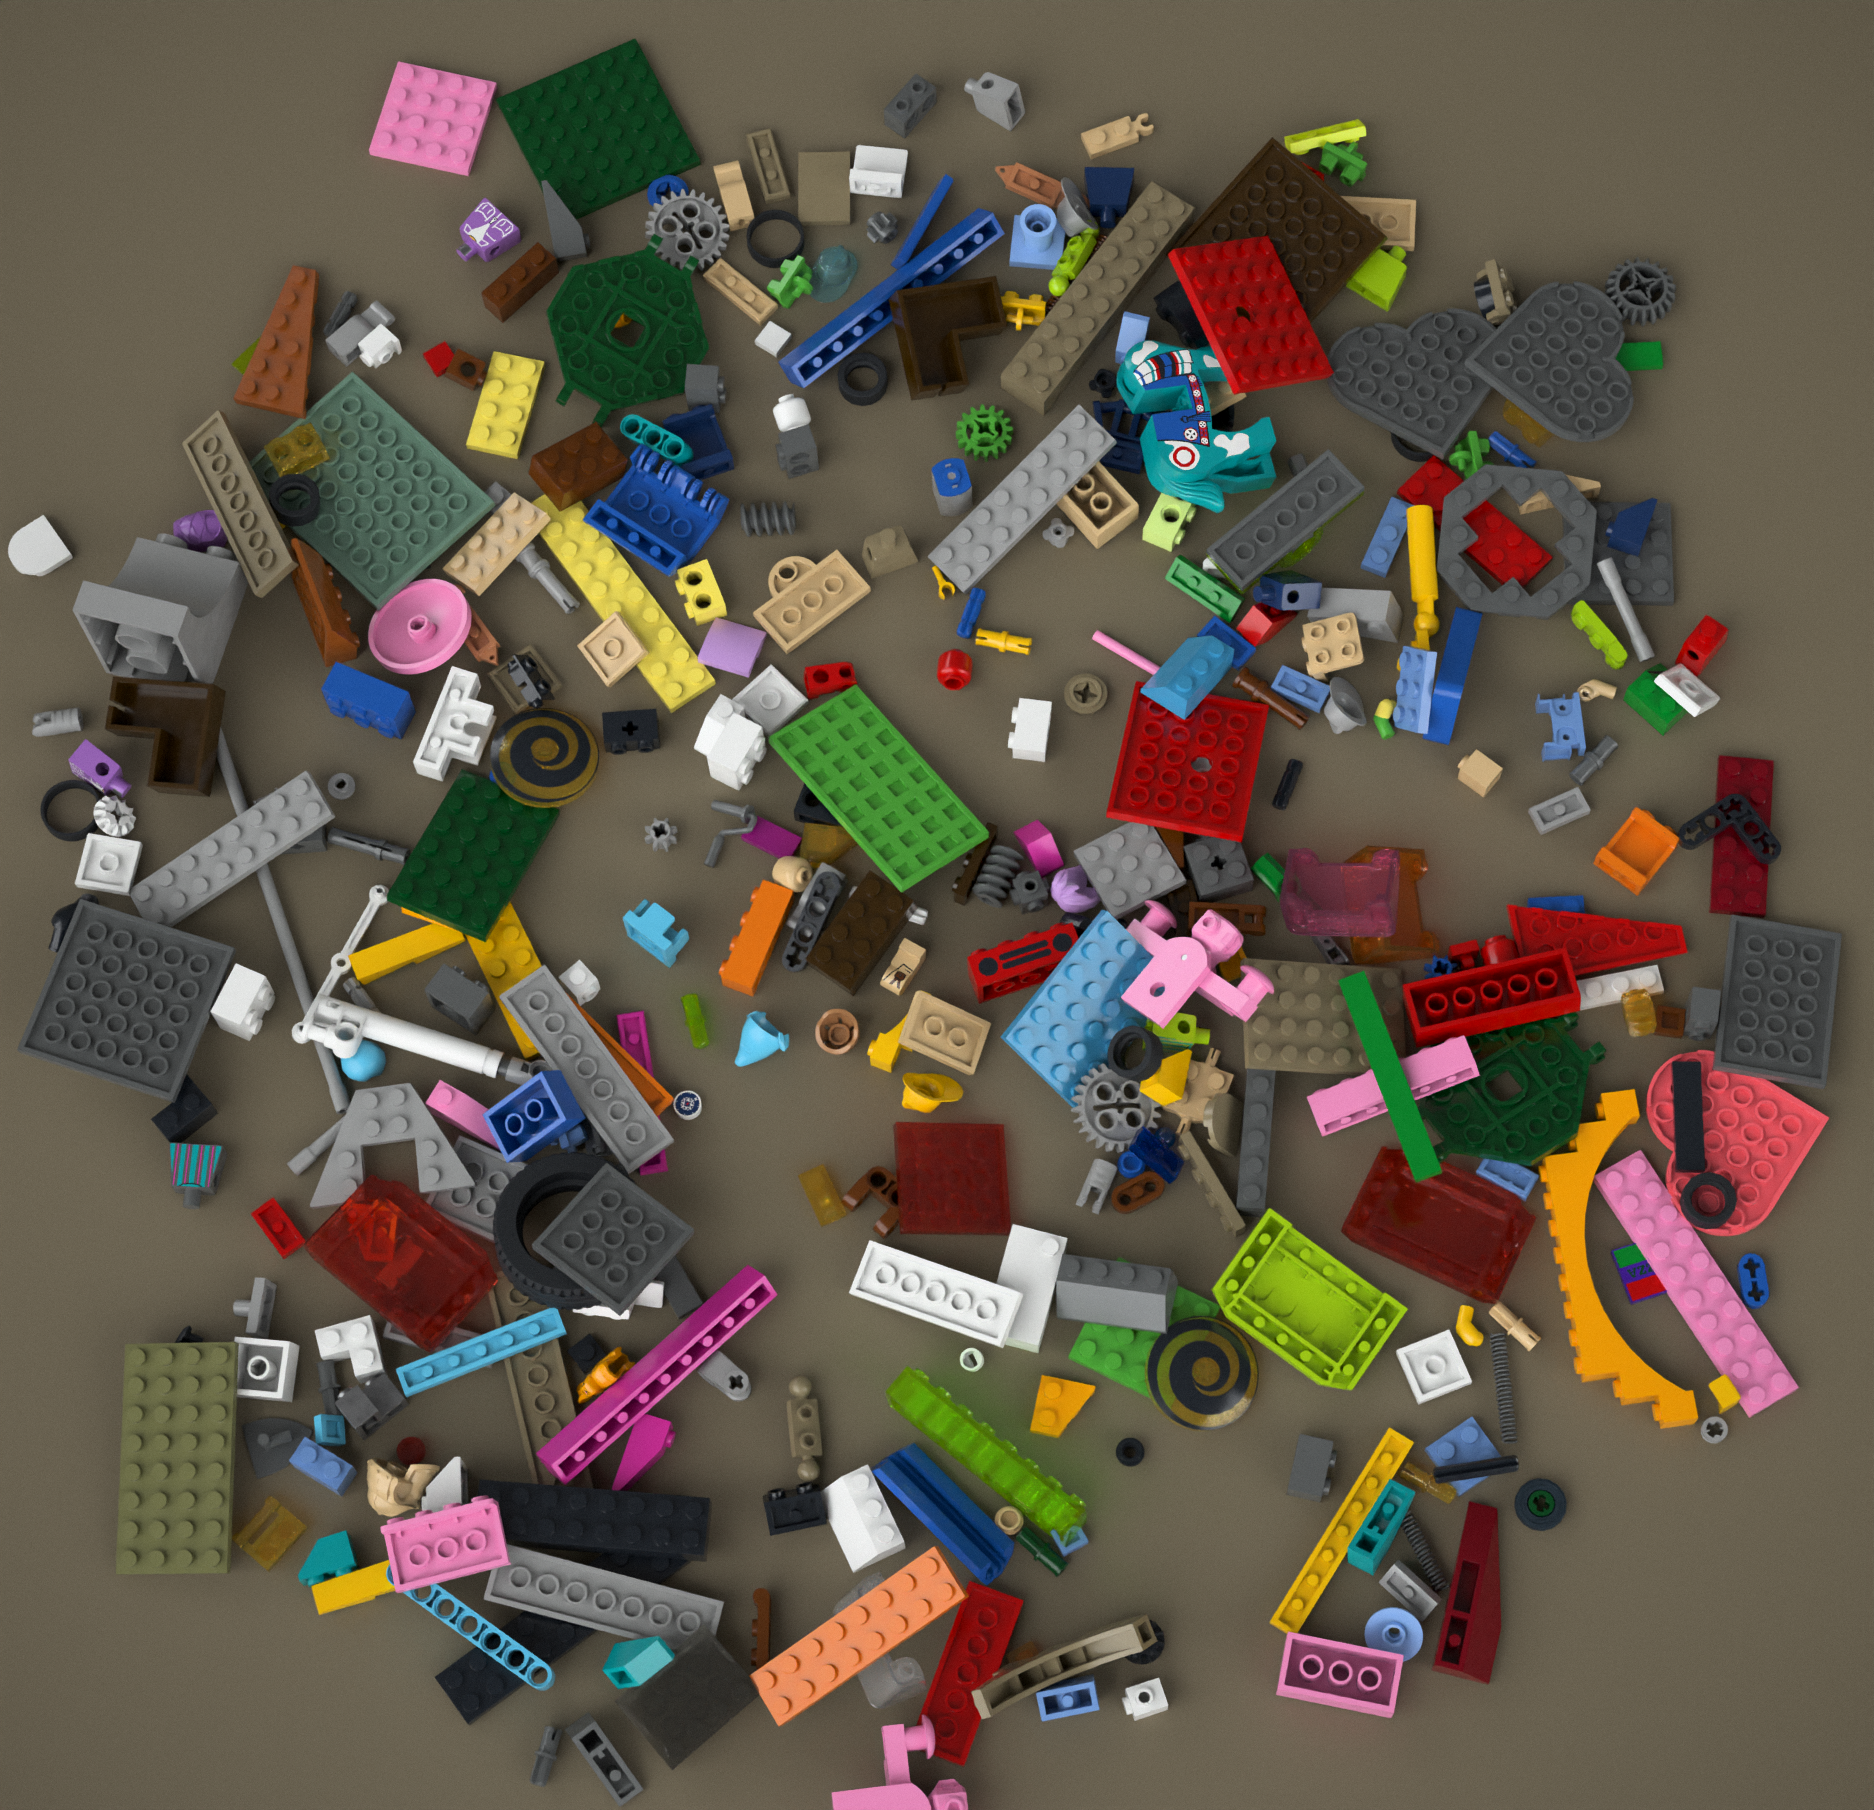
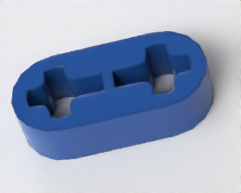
[1737,1253,1769,1309]

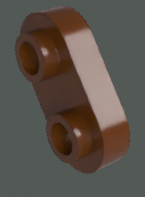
[1111,1171,1164,1214]

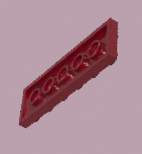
[1709,755,1774,918]

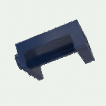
[662,404,735,480]

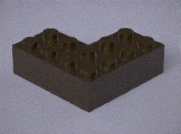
[889,276,1007,401]
[105,676,226,797]

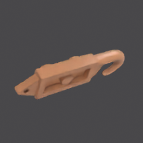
[995,162,1089,209]
[453,584,501,666]

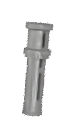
[515,542,580,614]

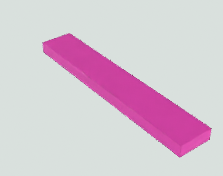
[616,1011,668,1176]

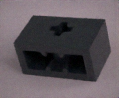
[602,709,660,755]

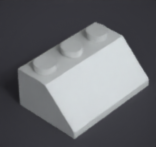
[820,1464,905,1573]

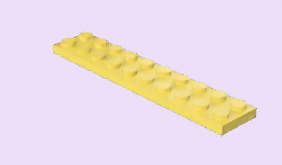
[531,494,716,713]

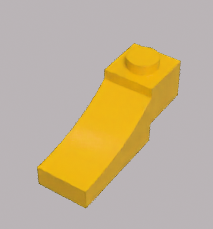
[867,990,932,1073]

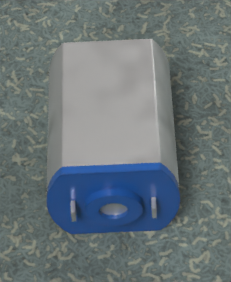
[932,458,972,516]

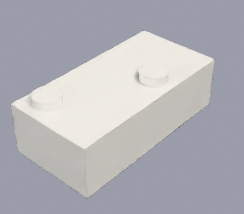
[996,1224,1068,1353]

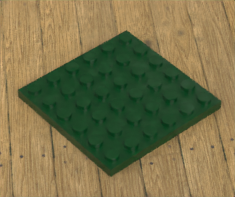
[496,38,701,220]

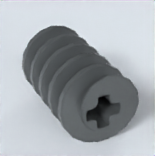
[740,501,796,537]
[972,845,1024,908]

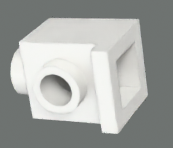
[358,324,402,368]

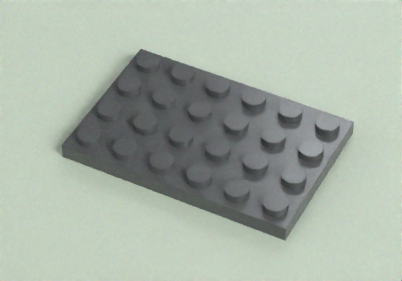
[1712,915,1842,1089]

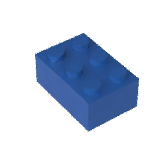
[321,662,416,739]
[482,1070,585,1163]

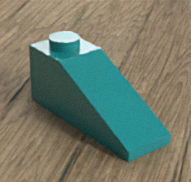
[1347,1479,1415,1576]

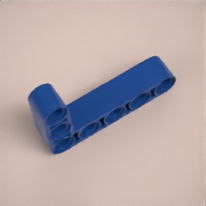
[1422,607,1483,745]

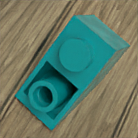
[298,1530,359,1588]
[602,1636,675,1689]

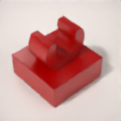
[1447,939,1479,971]

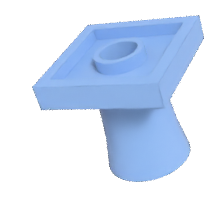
[1009,204,1065,270]

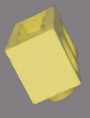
[675,559,727,626]

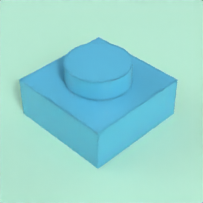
[314,1414,346,1446]

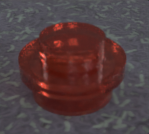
[397,1437,426,1466]

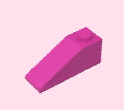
[611,1414,676,1491]

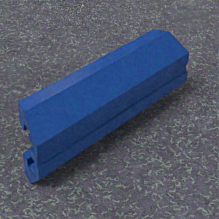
[871,1443,1014,1585]

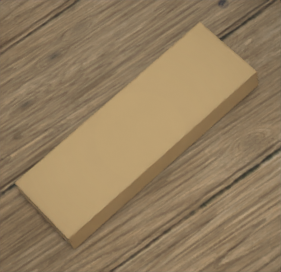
[703,258,778,326]

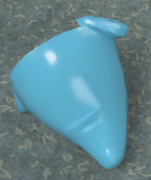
[735,1011,789,1067]

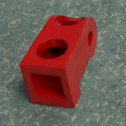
[803,662,857,700]

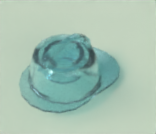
[809,245,858,303]

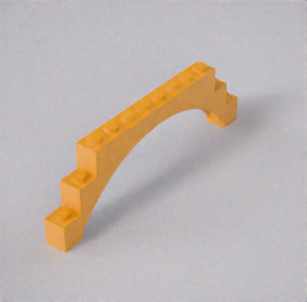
[1538,1089,1698,1429]

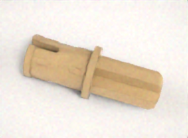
[1489,1302,1541,1351]

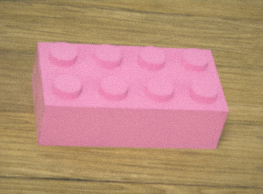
[1276,1632,1404,1718]

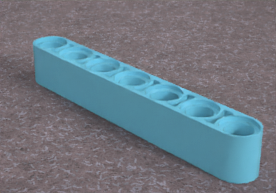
[386,1565,555,1691]

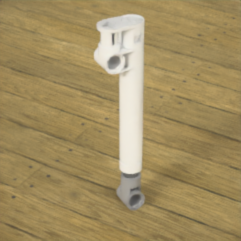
[301,994,552,1085]

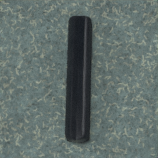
[1433,1455,1519,1484]

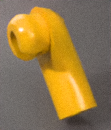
[1455,1305,1484,1347]

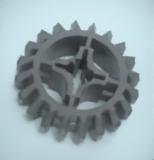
[1605,256,1676,327]

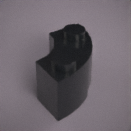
[1153,281,1210,350]

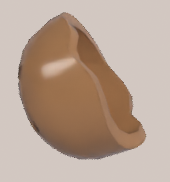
[815,1009,860,1055]

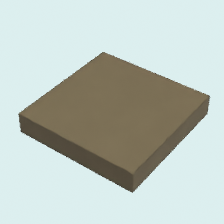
[487,644,562,715]

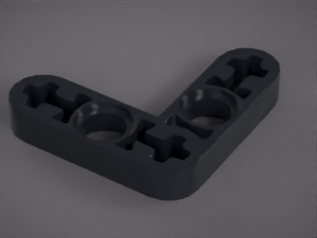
[1677,794,1781,864]

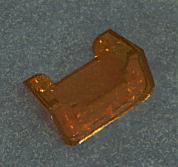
[1341,845,1439,965]

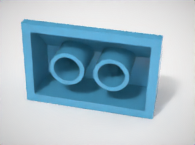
[1140,636,1234,720]

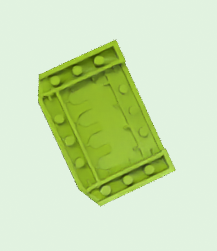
[1211,1208,1408,1391]

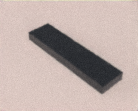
[1671,1061,1705,1173]

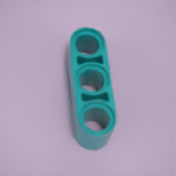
[620,414,694,466]

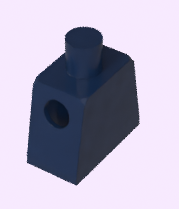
[1084,167,1134,228]
[1253,570,1322,610]

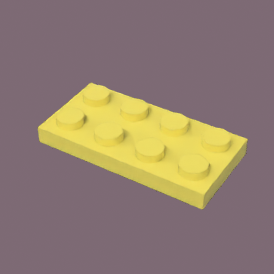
[466,351,545,459]

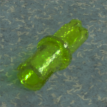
[681,993,709,1049]

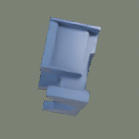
[1535,692,1586,762]

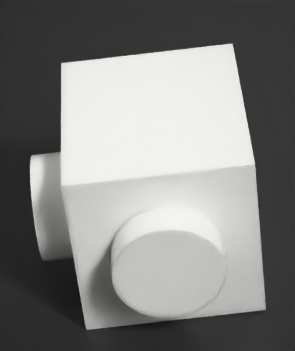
[559,960,600,1006]
[1122,1678,1168,1721]

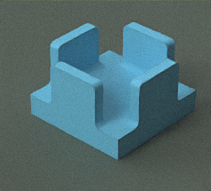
[623,899,689,968]

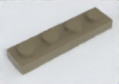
[1177,1131,1246,1238]

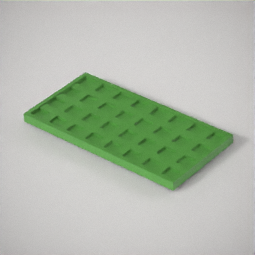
[769,684,989,893]

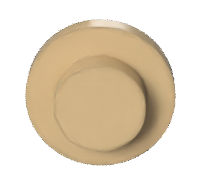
[995,1506,1024,1535]

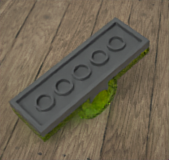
[1206,449,1364,595]

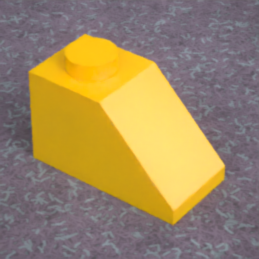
[1139,1049,1192,1106]

